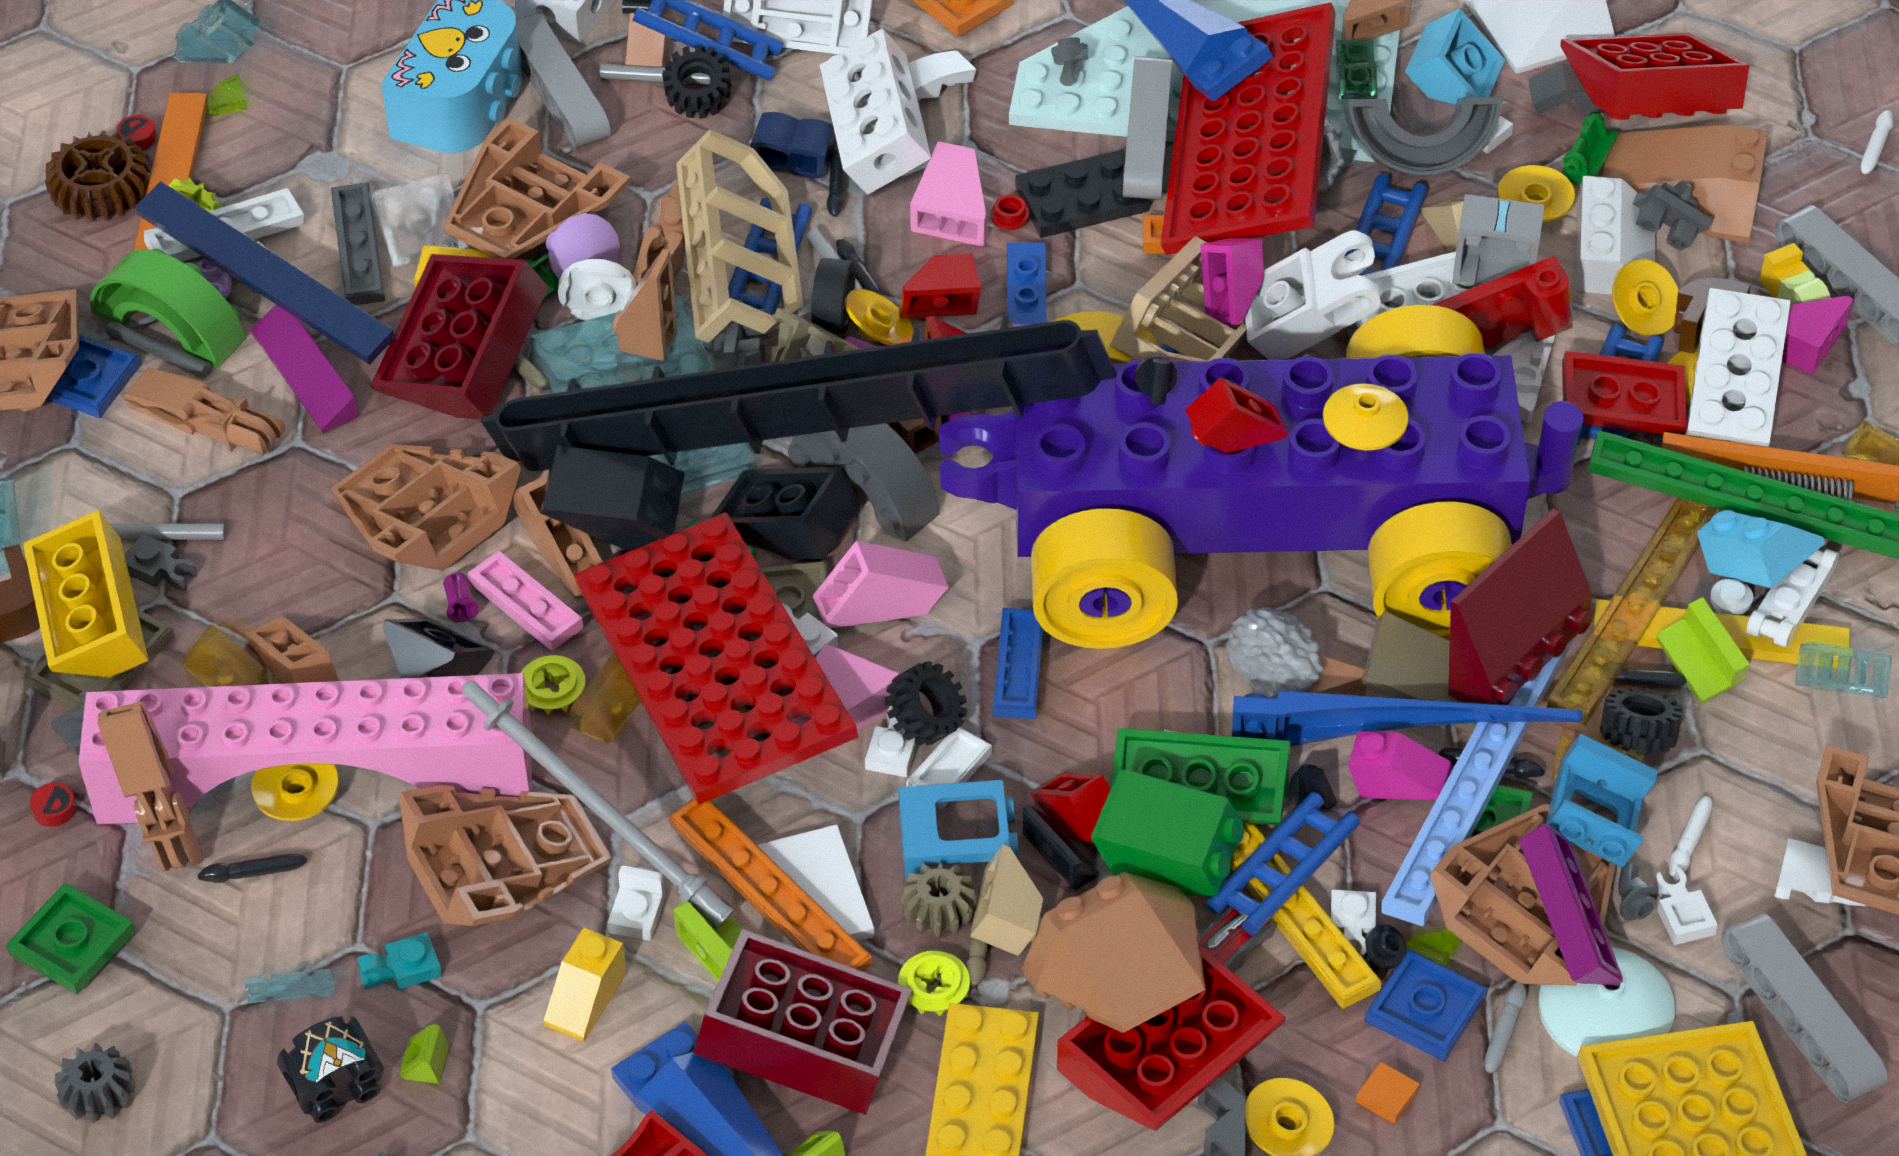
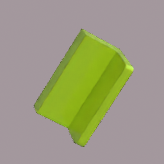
[1656,597,1750,703]
[673,900,742,982]

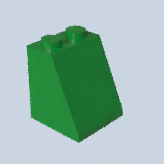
[1091,770,1244,896]

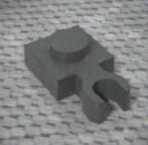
[125,534,197,591]

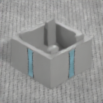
[1452,194,1545,287]

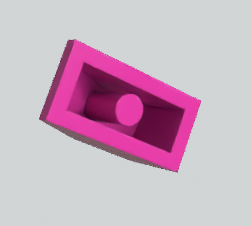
[1201,238,1264,325]
[1782,296,1854,375]
[1348,731,1452,800]

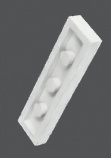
[144,188,304,262]

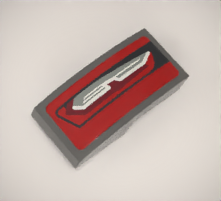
[1198,907,1277,972]

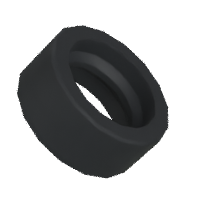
[811,258,855,335]

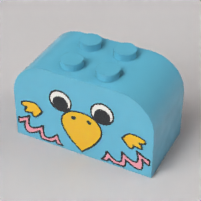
[381,0,523,153]

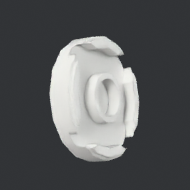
[558,259,637,323]

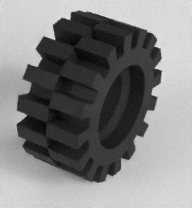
[662,45,732,119]
[885,661,967,745]
[1600,687,1683,755]

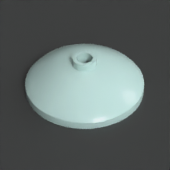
[1538,947,1675,1057]

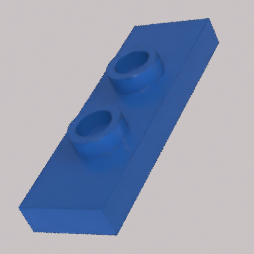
[1007,243,1047,324]
[993,608,1043,719]

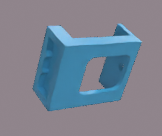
[1546,733,1658,868]
[898,780,1019,884]

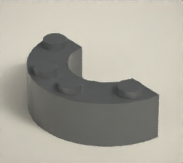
[1343,96,1502,175]
[788,423,940,542]

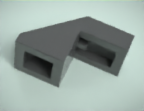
[1528,64,1602,116]
[1197,1077,1245,1156]

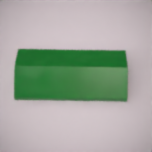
[1110,728,1291,825]

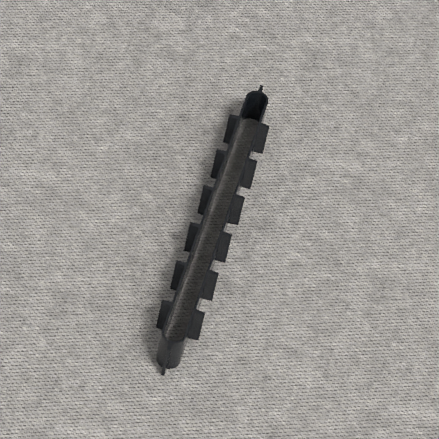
[481,315,1117,471]

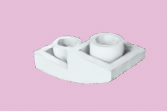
[908,50,976,101]

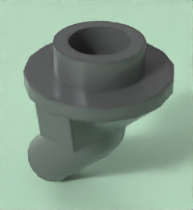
[1051,37,1089,86]
[1618,863,1657,921]

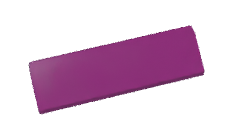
[251,305,358,433]
[1520,823,1623,985]

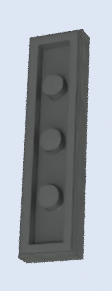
[331,182,385,305]

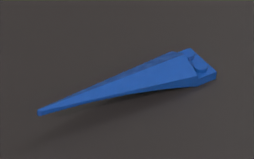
[1123,0,1273,102]
[1232,690,1582,747]
[611,1021,783,1156]

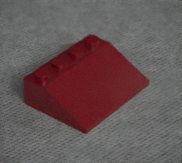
[370,254,548,420]
[1448,509,1593,705]
[693,929,912,1115]

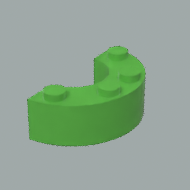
[90,249,246,368]

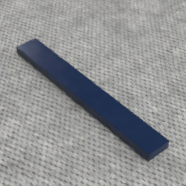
[134,181,395,365]

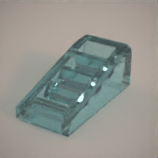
[1795,642,1892,698]

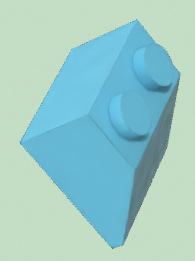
[1405,8,1505,105]
[1697,510,1825,588]

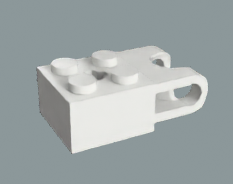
[1245,230,1381,360]

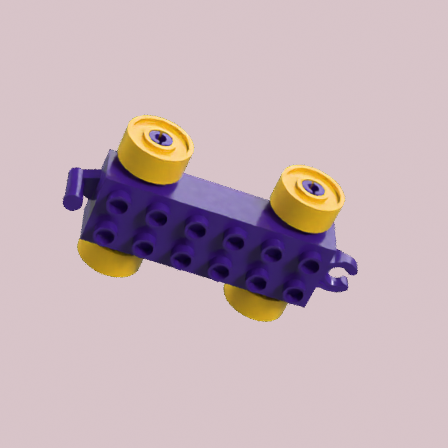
[939,305,1584,649]

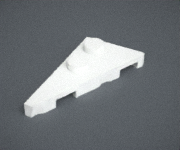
[1492,331,1556,423]

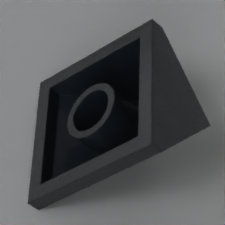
[382,618,495,679]

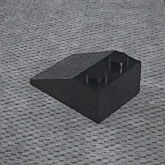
[540,445,685,552]
[710,467,861,560]

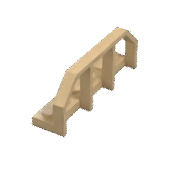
[676,129,803,343]
[1110,236,1247,362]

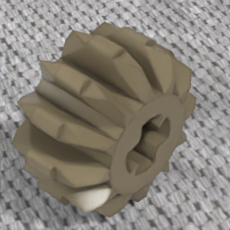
[901,860,977,938]

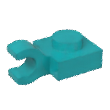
[357,932,442,990]

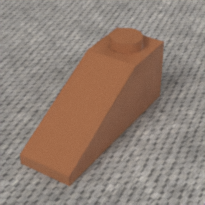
[613,249,677,361]
[511,474,603,599]
[245,616,339,684]

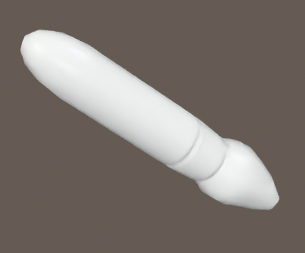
[1860,110,1893,174]
[1669,796,1713,878]

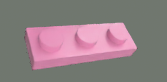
[467,550,583,652]

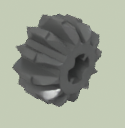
[54,1043,135,1124]

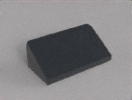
[1023,804,1100,890]

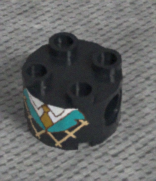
[277,1016,384,1123]

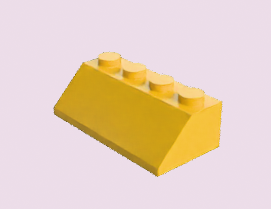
[23,509,149,678]

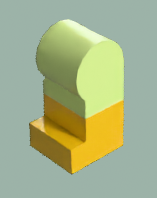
[1759,243,1830,309]

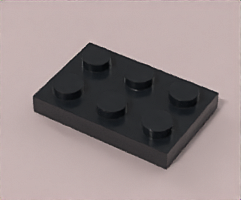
[1015,149,1149,238]

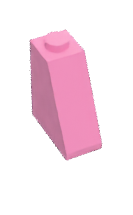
[910,141,986,247]
[812,541,949,629]
[792,643,900,757]

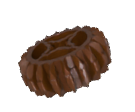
[45,131,150,222]

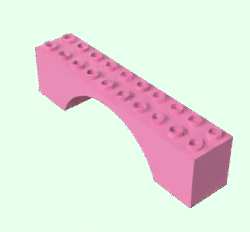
[79,673,532,824]

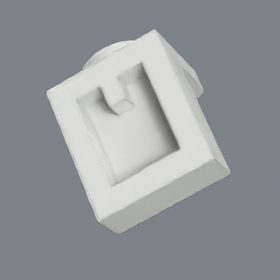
[608,865,666,941]

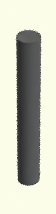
[106,320,212,378]

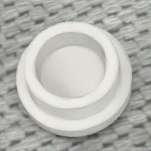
[1710,579,1753,616]

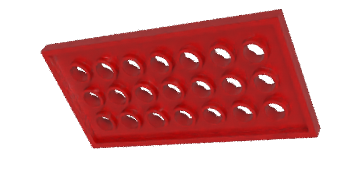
[1160,2,1336,255]
[573,512,859,805]

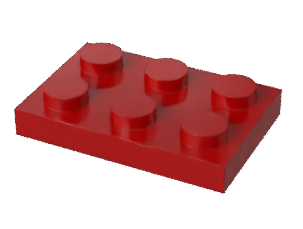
[1562,351,1687,435]

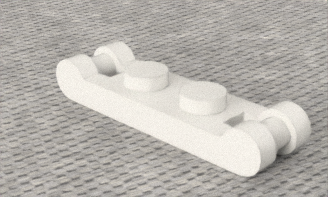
[1746,549,1839,648]

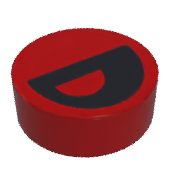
[116,115,156,150]
[30,782,76,827]

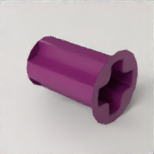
[443,573,479,622]

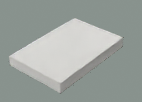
[757,825,875,948]

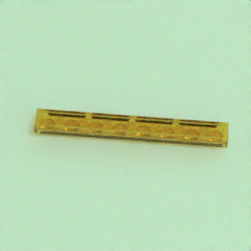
[1547,497,1720,726]

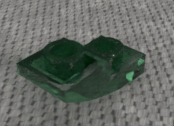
[1335,40,1378,100]

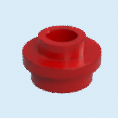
[991,195,1029,230]

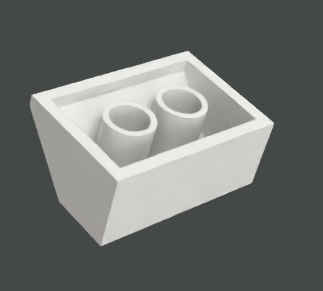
[1575,176,1655,295]

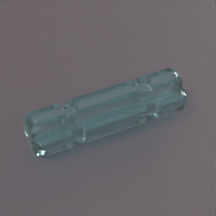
[245,969,335,1003]

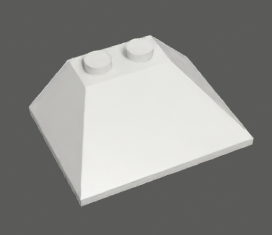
[723,0,873,55]
[1463,0,1615,74]

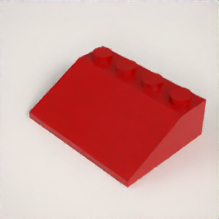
[1560,33,1750,120]
[1057,944,1286,1131]

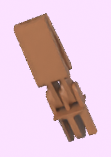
[633,178,685,285]
[124,367,285,456]
[97,701,204,872]

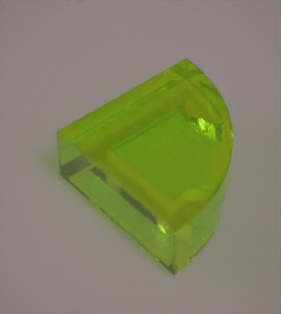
[208,75,247,116]
[1406,929,1463,968]

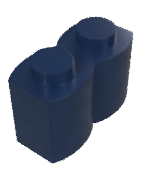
[750,112,835,178]

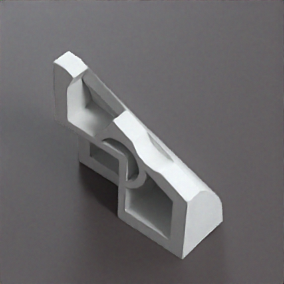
[1775,838,1866,907]

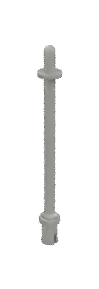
[462,681,736,930]

